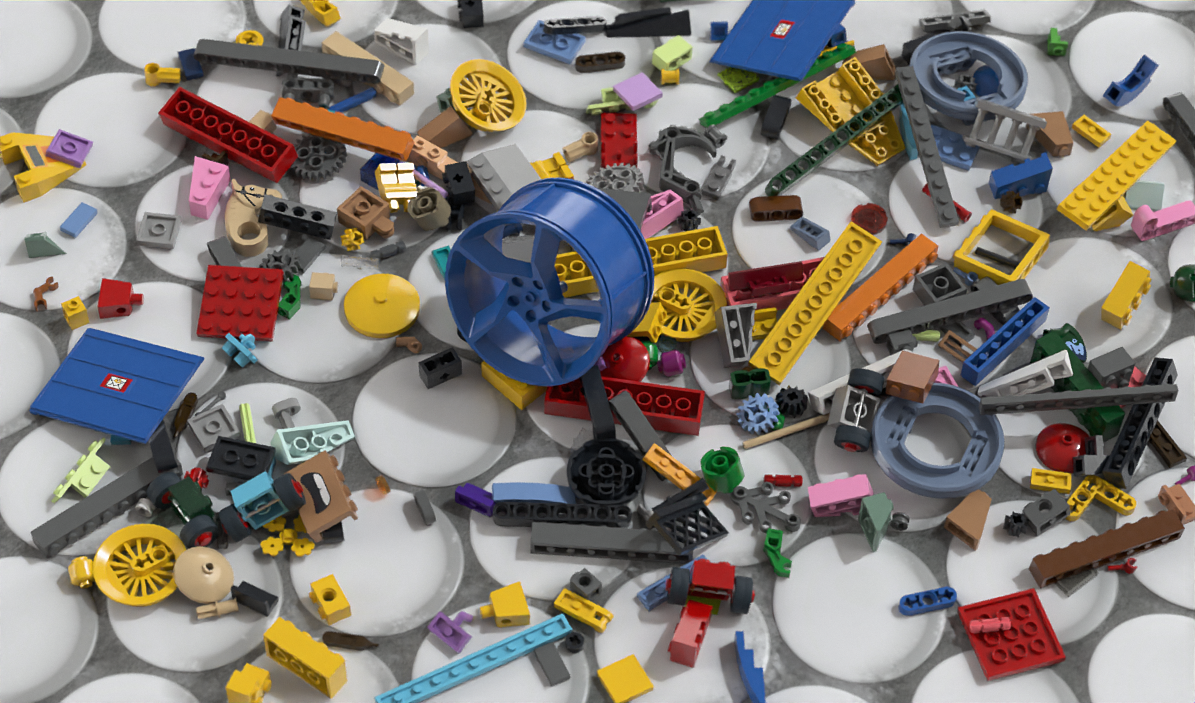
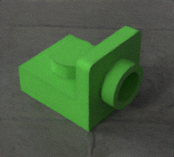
[1047,28,1068,56]

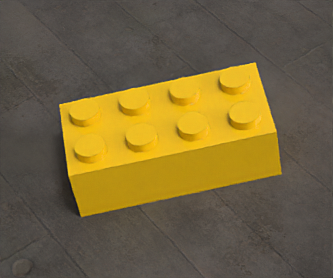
[263,617,347,699]

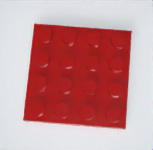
[196,265,284,342]
[957,588,1066,681]

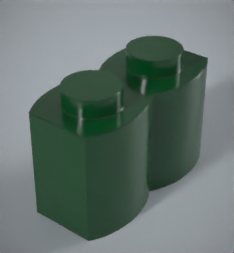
[729,368,771,399]

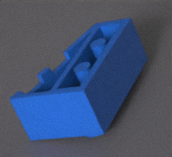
[988,152,1053,199]

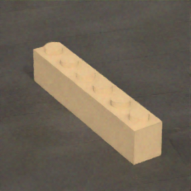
[321,31,414,106]

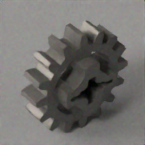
[259,248,301,282]

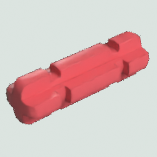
[969,617,1011,633]

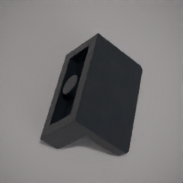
[230,581,279,617]

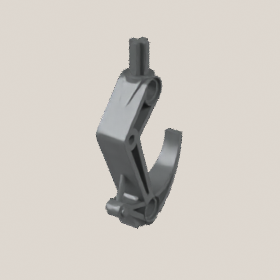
[649,125,717,216]

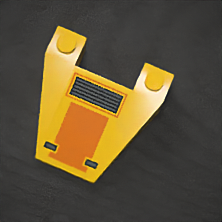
[0,132,86,203]

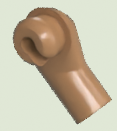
[396,337,422,353]

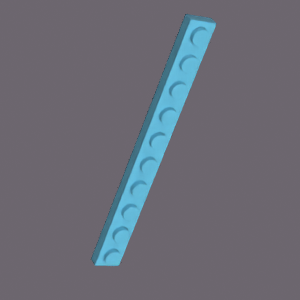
[375,613,572,703]

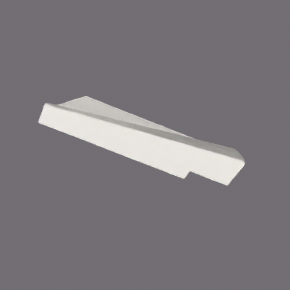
[978,350,1073,397]

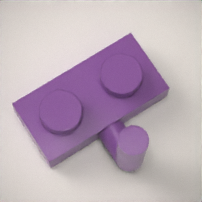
[427,611,473,653]

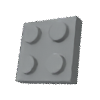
[136,212,182,249]
[187,404,241,452]

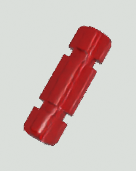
[764,474,803,487]

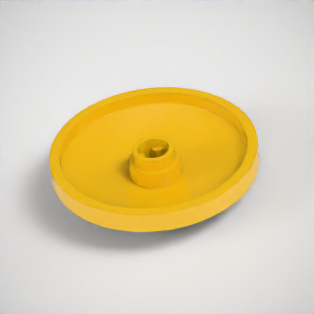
[344,274,420,338]

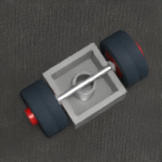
[827,368,884,452]

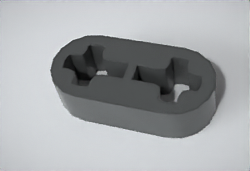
[413,489,436,525]

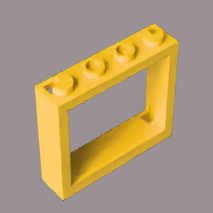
[953,209,1050,285]

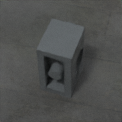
[1022,489,1070,536]

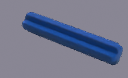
[329,87,377,113]

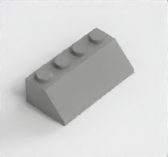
[502,234,572,263]

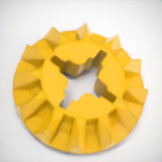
[235,30,264,46]

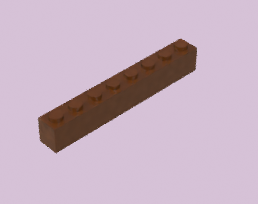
[1029,509,1185,589]

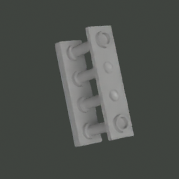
[962,97,1047,163]

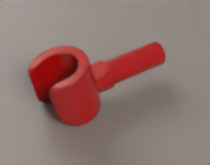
[1107,558,1138,574]

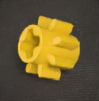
[340,228,364,251]

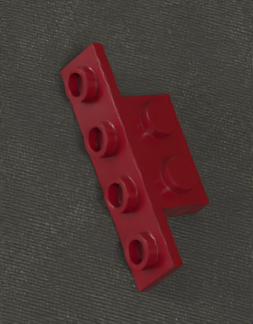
[728,261,803,297]

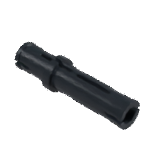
[651,478,709,512]

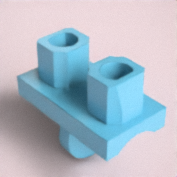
[222,333,258,368]

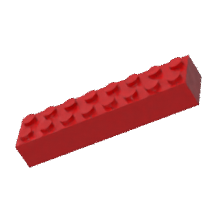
[158,86,298,183]
[544,376,705,436]

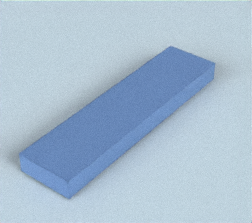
[637,554,707,611]

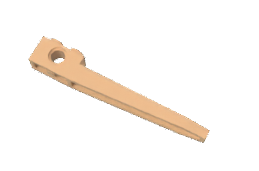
[407,136,492,204]

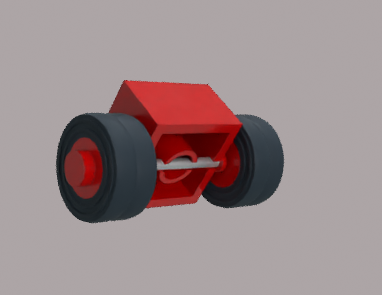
[665,559,755,614]

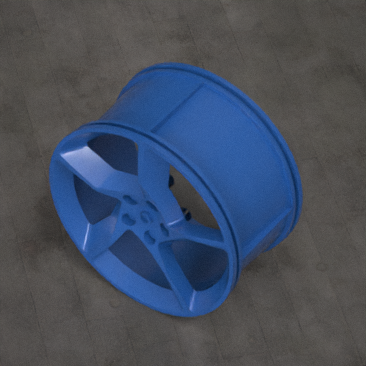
[445,178,654,386]

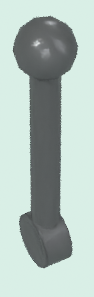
[195,392,226,416]

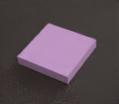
[613,73,663,111]

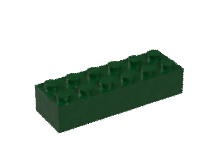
[1030,331,1126,443]

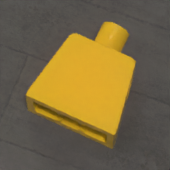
[480,581,530,627]

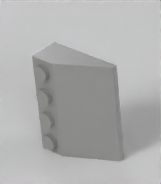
[466,144,541,225]

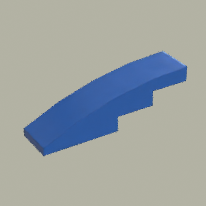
[734,631,766,703]

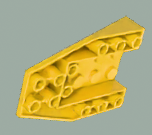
[796,57,905,166]

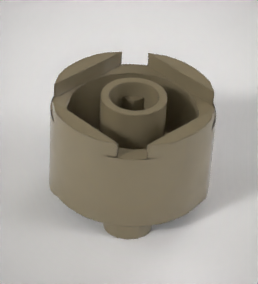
[408,187,451,231]

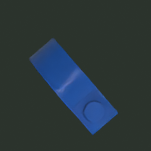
[1102,55,1159,107]

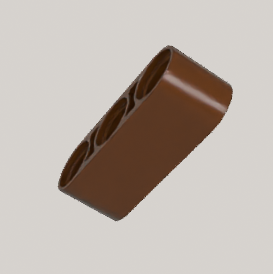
[749,195,803,222]

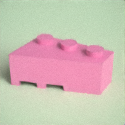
[189,156,231,220]
[641,190,684,239]
[808,474,874,517]

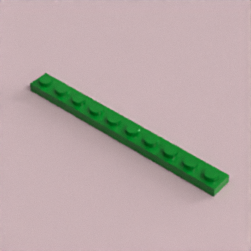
[699,43,856,128]

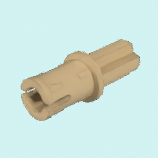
[196,598,239,619]

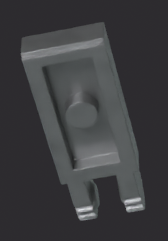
[702,155,736,200]

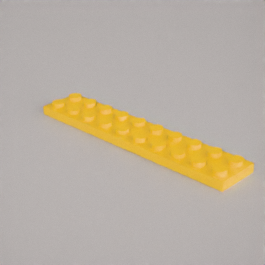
[1056,120,1176,231]
[748,221,882,386]

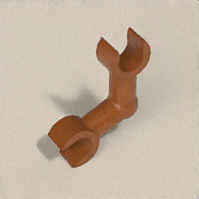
[33,277,59,312]

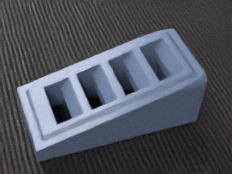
[790,216,831,251]

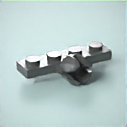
[919,10,991,33]

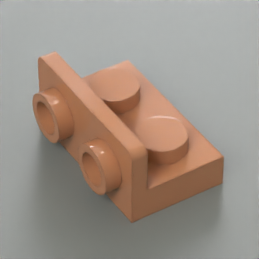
[1158,484,1195,525]

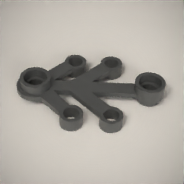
[730,482,801,533]

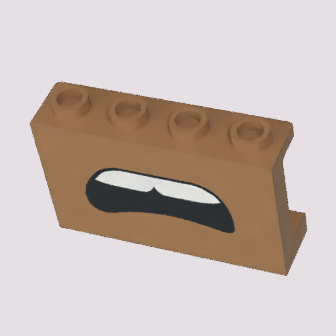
[284,450,358,543]

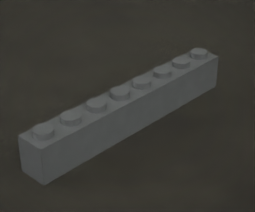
[30,457,183,559]
[530,522,694,564]

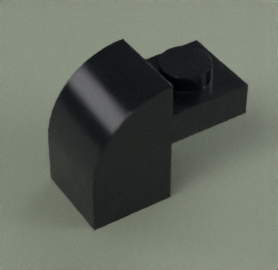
[1073,435,1110,477]

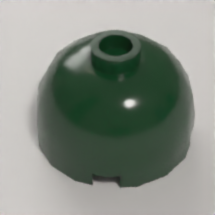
[1170,264,1195,302]

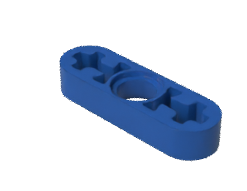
[899,587,957,616]

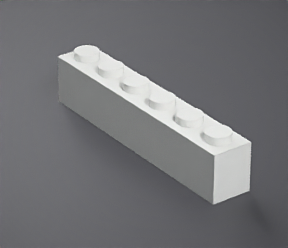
[808,349,917,415]

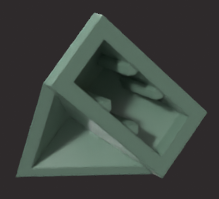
[24,232,67,258]

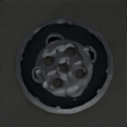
[566,438,646,505]

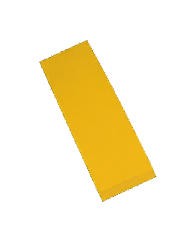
[300,0,341,27]

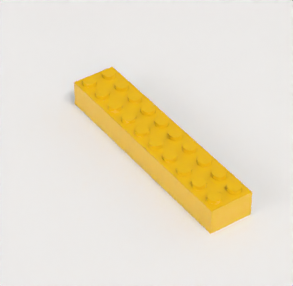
[555,226,728,298]

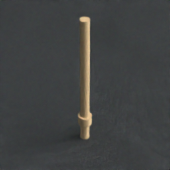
[742,412,830,449]

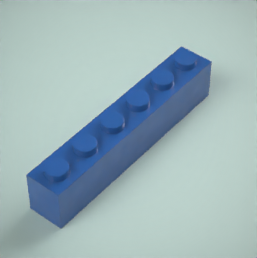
[960,297,1050,386]

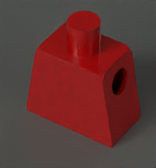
[97,278,144,319]

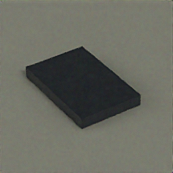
[206,436,276,481]

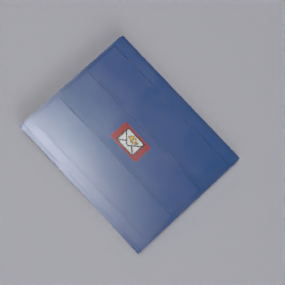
[709,0,856,82]
[29,328,205,444]

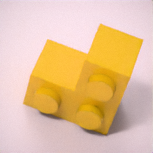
[226,663,272,703]

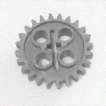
[586,163,645,192]

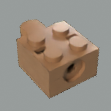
[337,186,394,240]

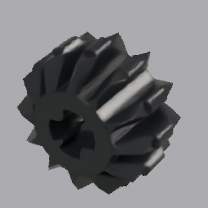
[775,385,808,419]

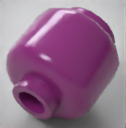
[657,350,686,377]

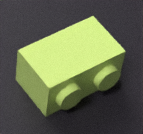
[652,35,693,71]

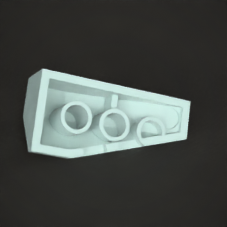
[270,420,355,465]

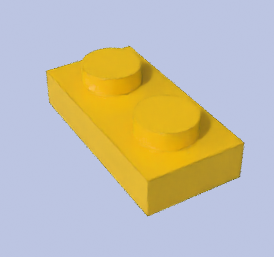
[1072,115,1112,148]
[1030,468,1072,494]

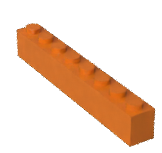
[271,97,414,162]
[823,233,938,341]

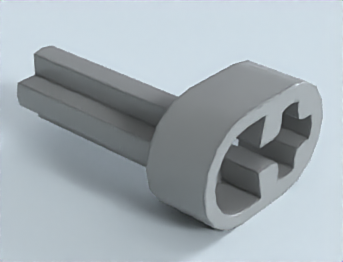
[272,398,301,429]

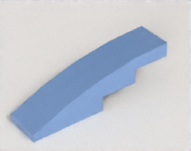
[492,482,575,504]

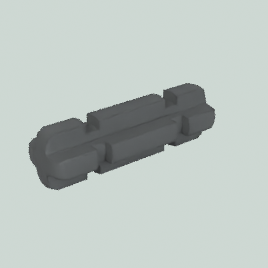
[370,240,406,262]
[215,512,228,549]

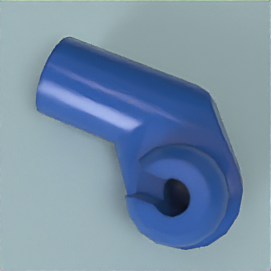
[415,165,430,189]

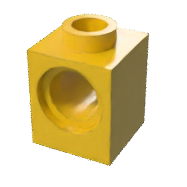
[61,296,90,330]

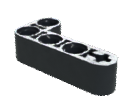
[579,365,616,440]

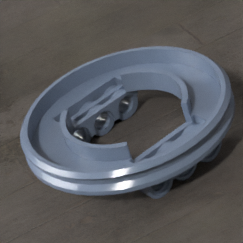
[909,32,1028,126]
[871,382,1004,498]

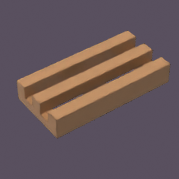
[938,330,977,363]

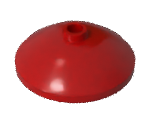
[600,336,650,382]
[1035,423,1090,474]

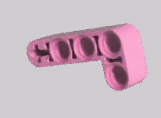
[1131,200,1195,241]

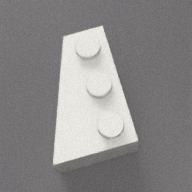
[374,18,429,65]

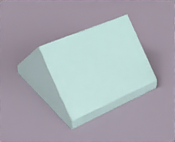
[1124,180,1165,211]

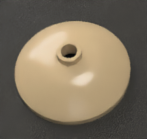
[173,547,234,604]

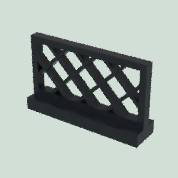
[645,493,729,556]

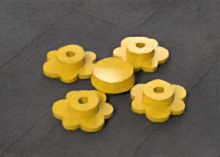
[260,515,315,557]

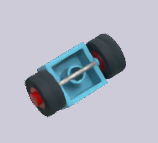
[219,471,306,542]

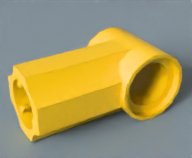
[144,63,180,86]

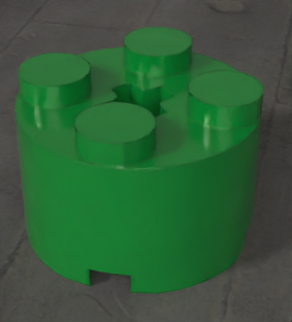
[700,447,745,494]

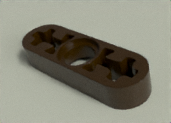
[575,52,626,73]

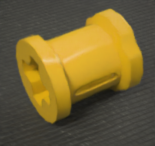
[661,69,679,85]

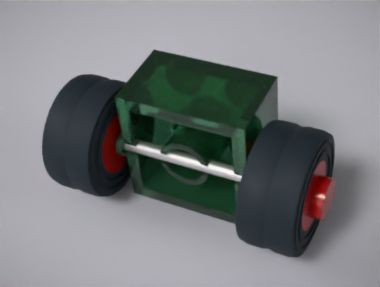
[147,472,219,549]

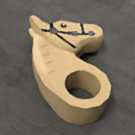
[224,178,282,257]

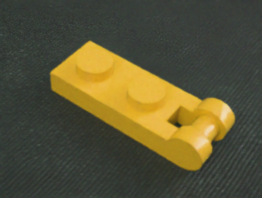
[554,588,614,633]

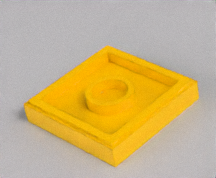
[597,654,654,703]

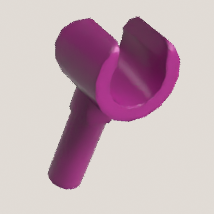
[1175,465,1195,485]

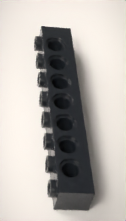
[1103,357,1178,489]

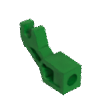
[278,274,302,320]
[763,528,792,578]

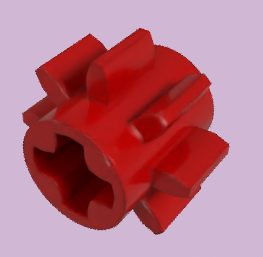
[183,467,209,492]

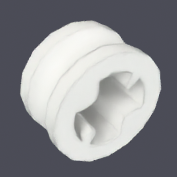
[135,498,156,517]

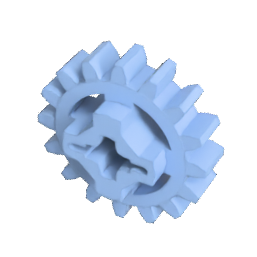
[737,393,780,435]

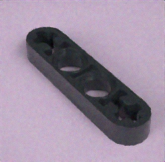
[543,16,607,35]

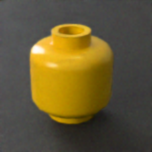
[68,556,95,589]

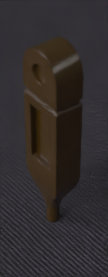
[174,392,198,438]
[322,631,379,651]

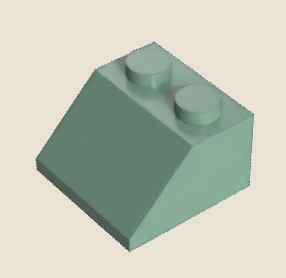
[858,492,893,552]

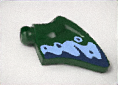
[1043,323,1087,363]

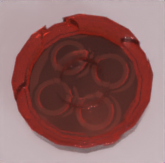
[851,203,888,235]

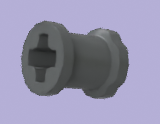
[704,124,727,148]

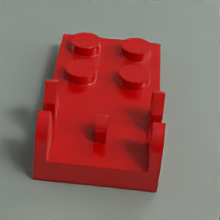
[601,113,638,169]

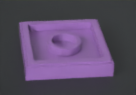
[46,129,93,168]

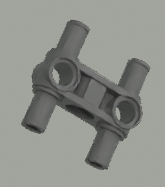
[282,73,335,110]

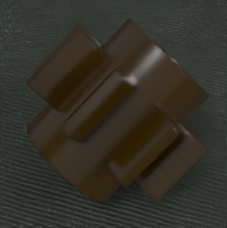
[1000,191,1023,214]

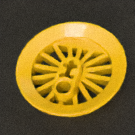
[450,59,526,132]
[651,269,727,342]
[93,524,186,607]

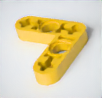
[1065,475,1136,521]

